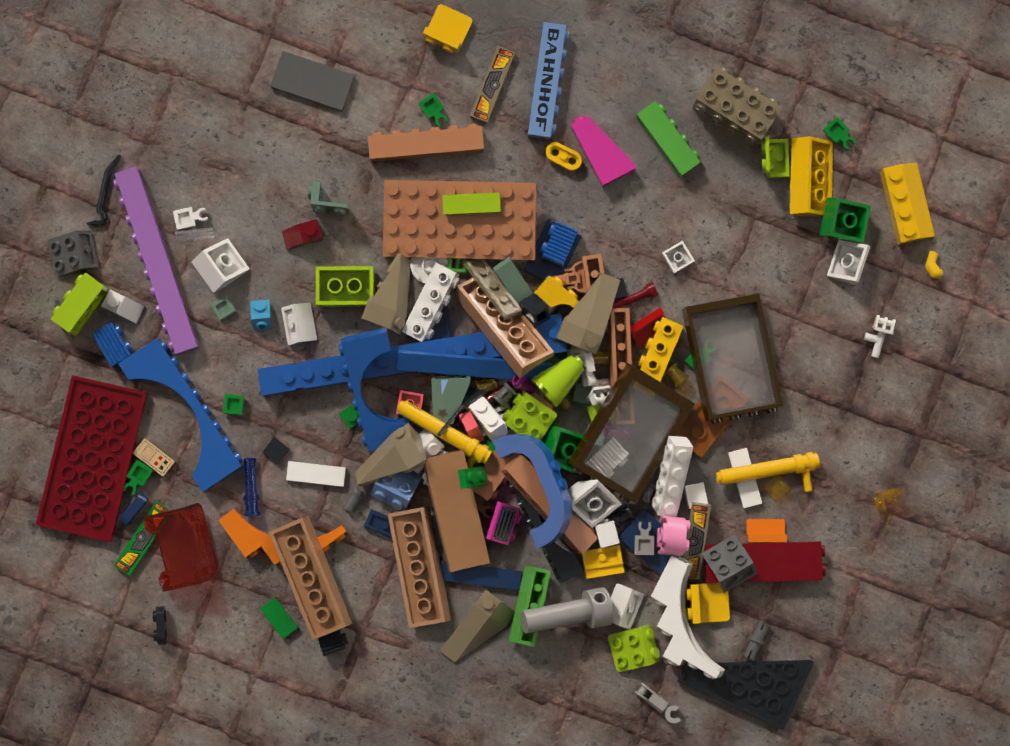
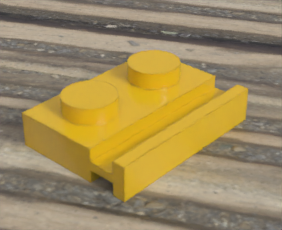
[582,545,624,579]

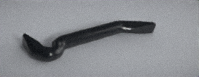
[86,154,121,227]

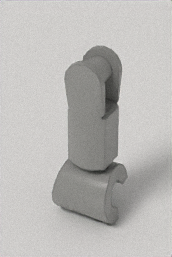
[634,683,681,724]

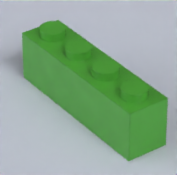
[636,101,700,178]
[509,565,551,647]

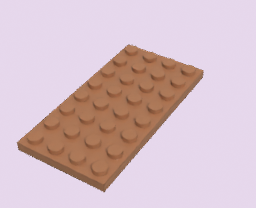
[383,180,537,260]

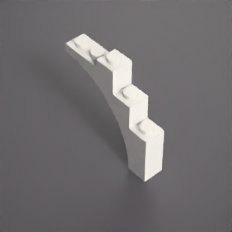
[651,555,725,679]

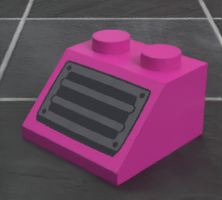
[486,502,522,545]

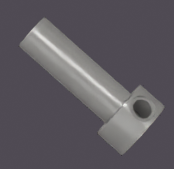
[520,587,613,633]

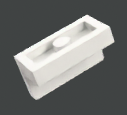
[281,303,317,345]
[610,583,644,630]

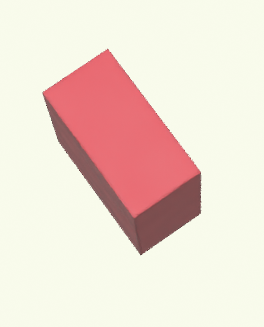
[396,390,424,415]
[459,410,484,443]

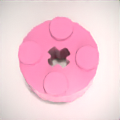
[657,516,690,556]

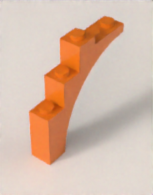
[218,509,347,565]

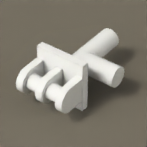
[864,315,896,358]
[586,372,611,406]

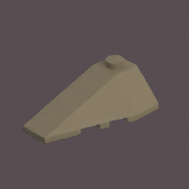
[361,253,411,335]
[556,273,620,354]
[355,423,426,487]
[440,589,515,662]

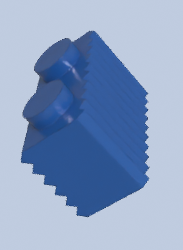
[540,221,579,267]
[92,322,133,368]

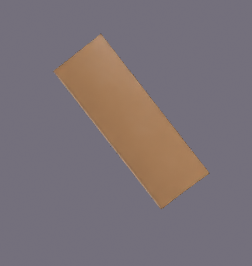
[455,278,554,378]
[423,450,490,572]
[388,506,451,628]
[269,516,352,640]

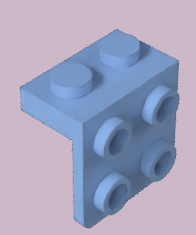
[370,470,423,511]

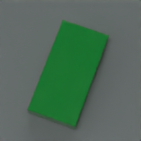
[259,597,298,639]

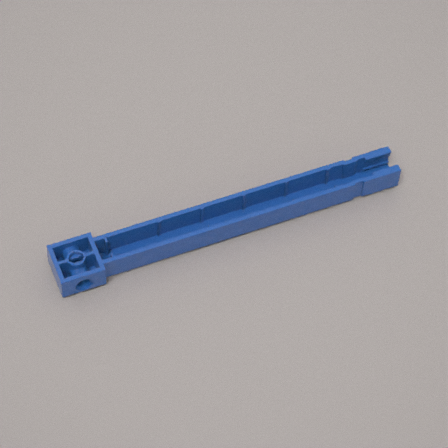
[257,313,567,397]

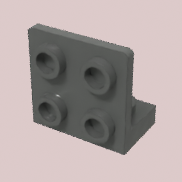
[48,230,99,277]
[702,535,758,593]

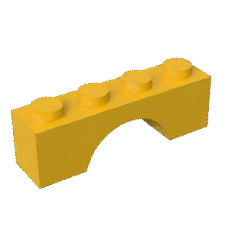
[534,276,608,333]

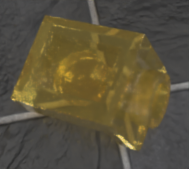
[874,487,902,512]

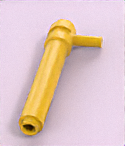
[396,400,493,468]
[715,452,820,492]

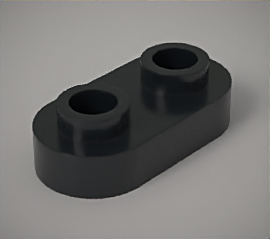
[153,606,167,645]

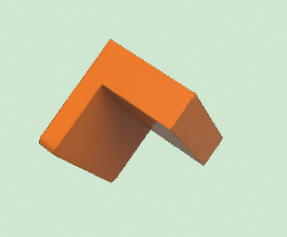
[746,519,787,542]

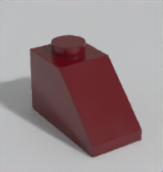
[282,219,323,250]

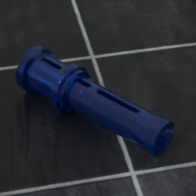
[243,458,261,517]

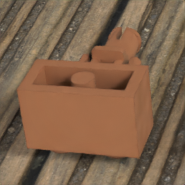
[546,254,604,294]

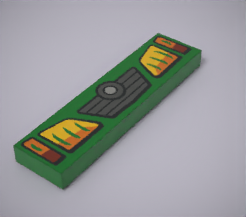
[114,501,173,576]

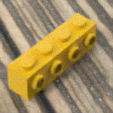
[633,317,684,397]

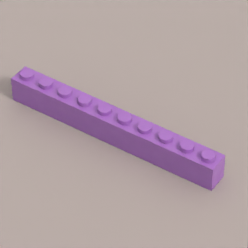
[113,166,199,355]

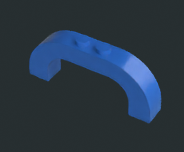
[493,434,572,549]

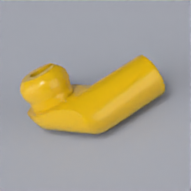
[925,251,943,279]

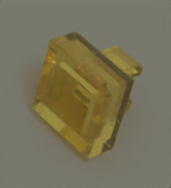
[763,475,790,501]

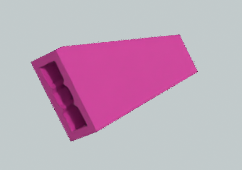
[570,116,637,188]

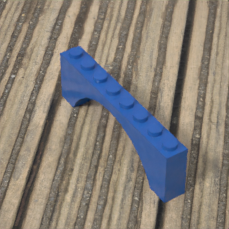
[118,338,243,492]

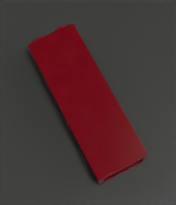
[704,541,826,583]

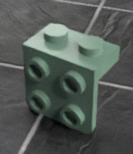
[308,181,351,216]

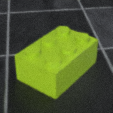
[316,266,375,307]
[51,273,109,336]

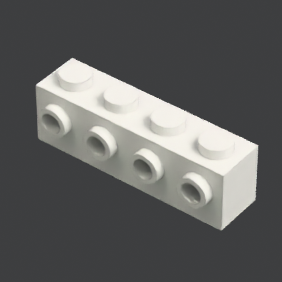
[402,263,460,342]
[652,436,693,517]

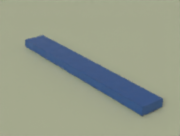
[396,350,552,381]

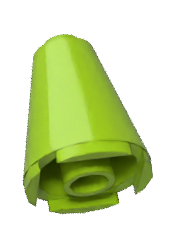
[531,355,584,407]

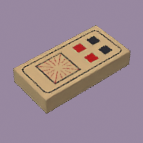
[133,438,175,477]

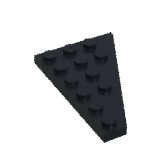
[677,660,814,730]

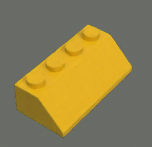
[789,136,833,217]
[880,163,935,245]

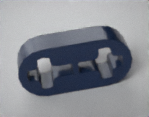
[118,493,149,527]

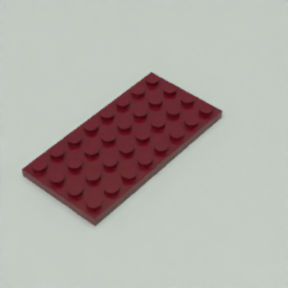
[35,375,148,542]

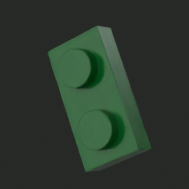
[458,466,487,489]

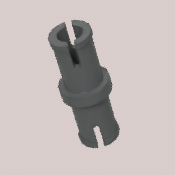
[743,621,770,661]

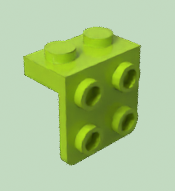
[761,135,790,179]
[502,391,557,440]
[608,624,660,672]

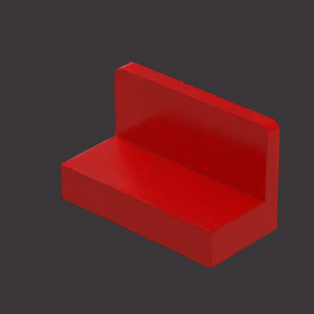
[630,307,665,347]

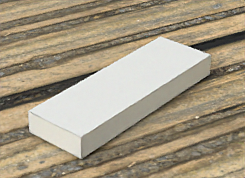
[728,448,762,508]
[286,461,346,487]

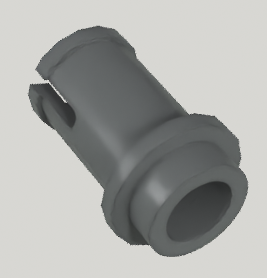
[343,487,364,513]

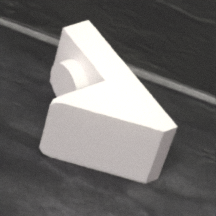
[101,289,145,324]

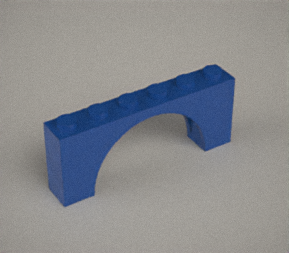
[338,327,411,452]

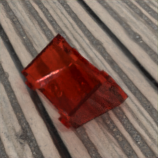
[143,503,219,592]

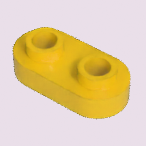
[546,142,582,171]

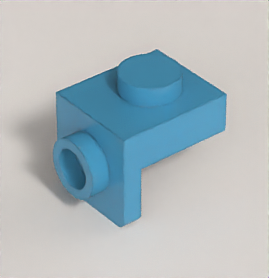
[250,299,272,331]

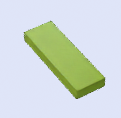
[442,193,501,214]

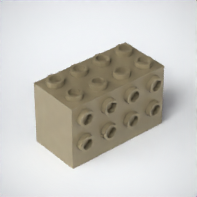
[693,67,782,147]

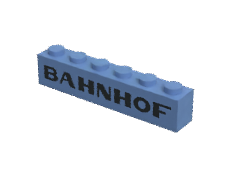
[528,22,569,140]

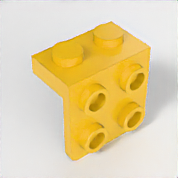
[423,4,472,54]
[686,583,730,624]

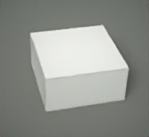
[661,241,695,274]

